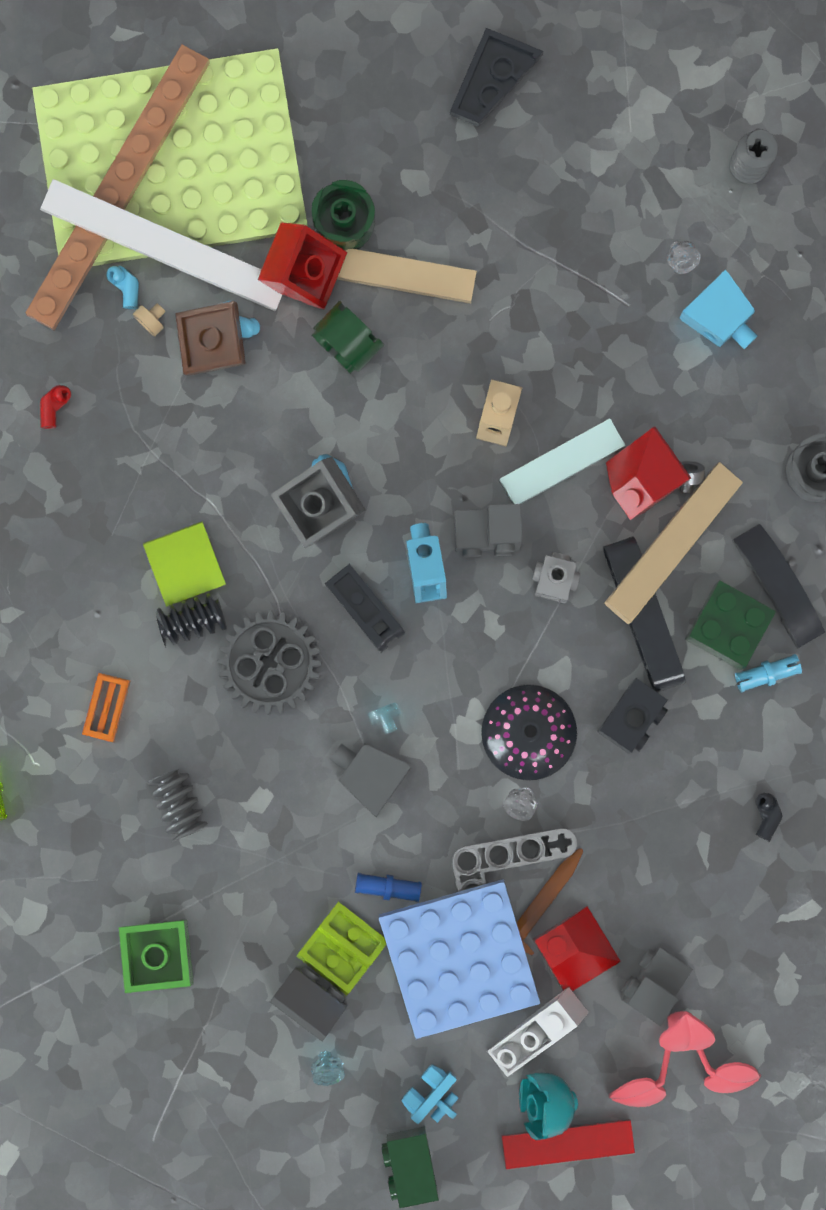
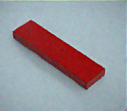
[501,1119,635,1169]

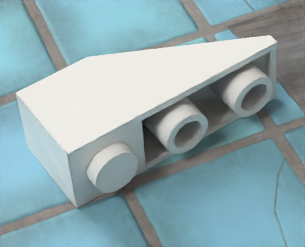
[487,987,589,1077]

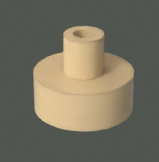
[132,303,166,337]

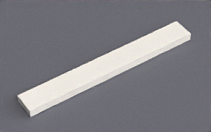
[40,179,282,311]

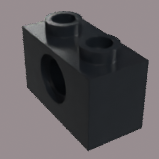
[598,678,668,754]

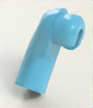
[106,266,139,309]

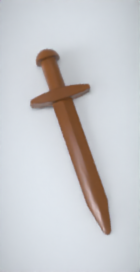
[517,848,583,956]

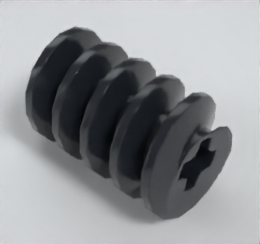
[156,593,227,647]

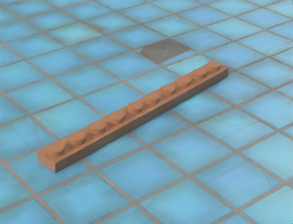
[25,44,210,331]

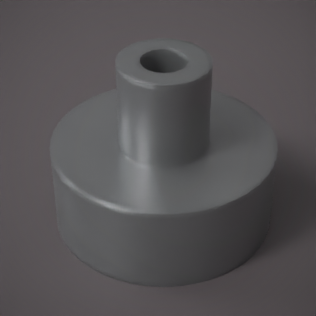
[681,461,705,493]

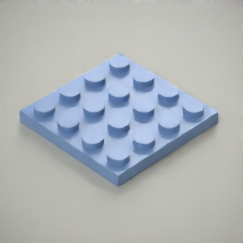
[379,879,540,1039]

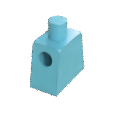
[679,270,758,349]
[406,523,447,603]

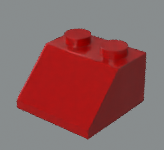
[258,222,348,310]

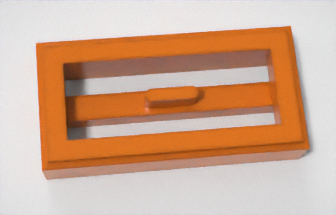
[82,673,130,743]

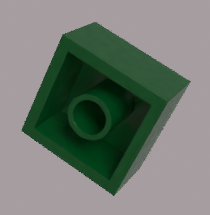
[685,581,776,670]
[382,1126,439,1208]

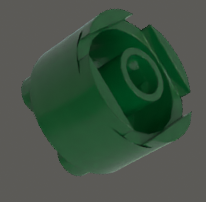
[311,180,375,250]
[311,301,384,374]

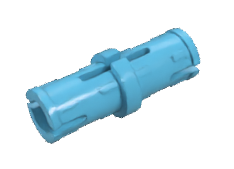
[735,654,802,693]

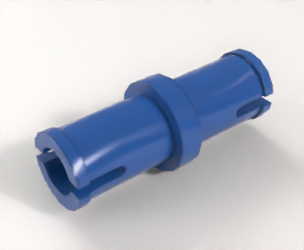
[355,873,422,902]

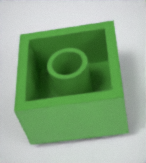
[119,919,194,993]

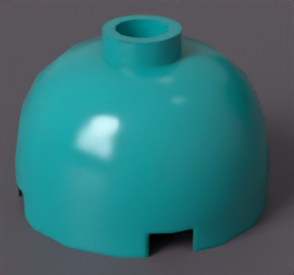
[519,1073,578,1140]

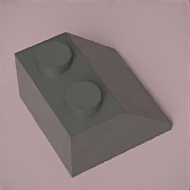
[270,966,348,1042]

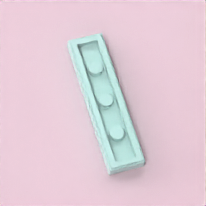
[499,418,626,504]

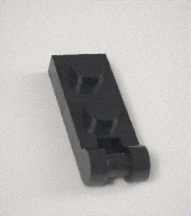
[325,563,405,653]

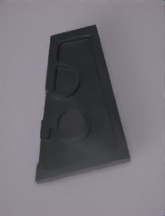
[450,28,543,127]

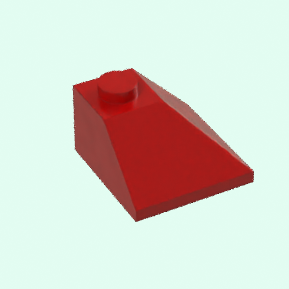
[606,427,691,520]
[532,906,621,991]

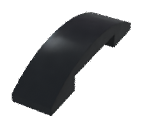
[732,524,825,649]

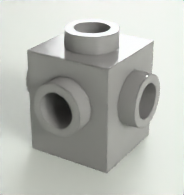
[532,552,580,603]

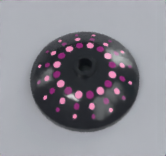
[481,685,577,781]

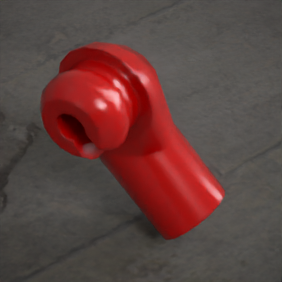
[40,385,71,429]

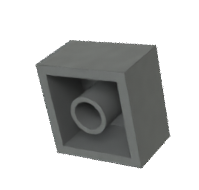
[270,457,366,548]

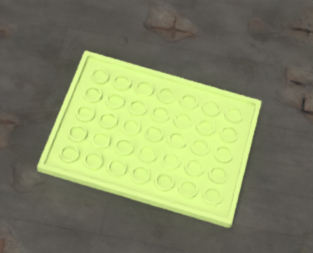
[32,48,308,266]

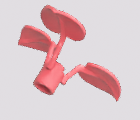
[609,1011,761,1107]

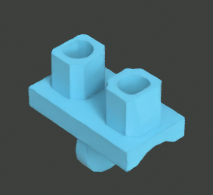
[401,1064,459,1124]

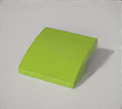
[143,521,226,607]
[296,901,387,996]

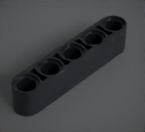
[603,536,686,693]

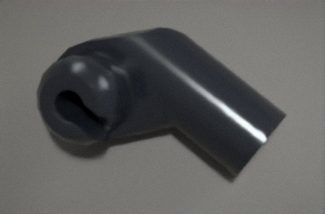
[755,793,783,842]

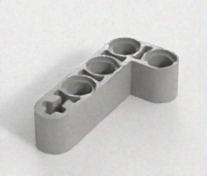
[452,829,577,892]

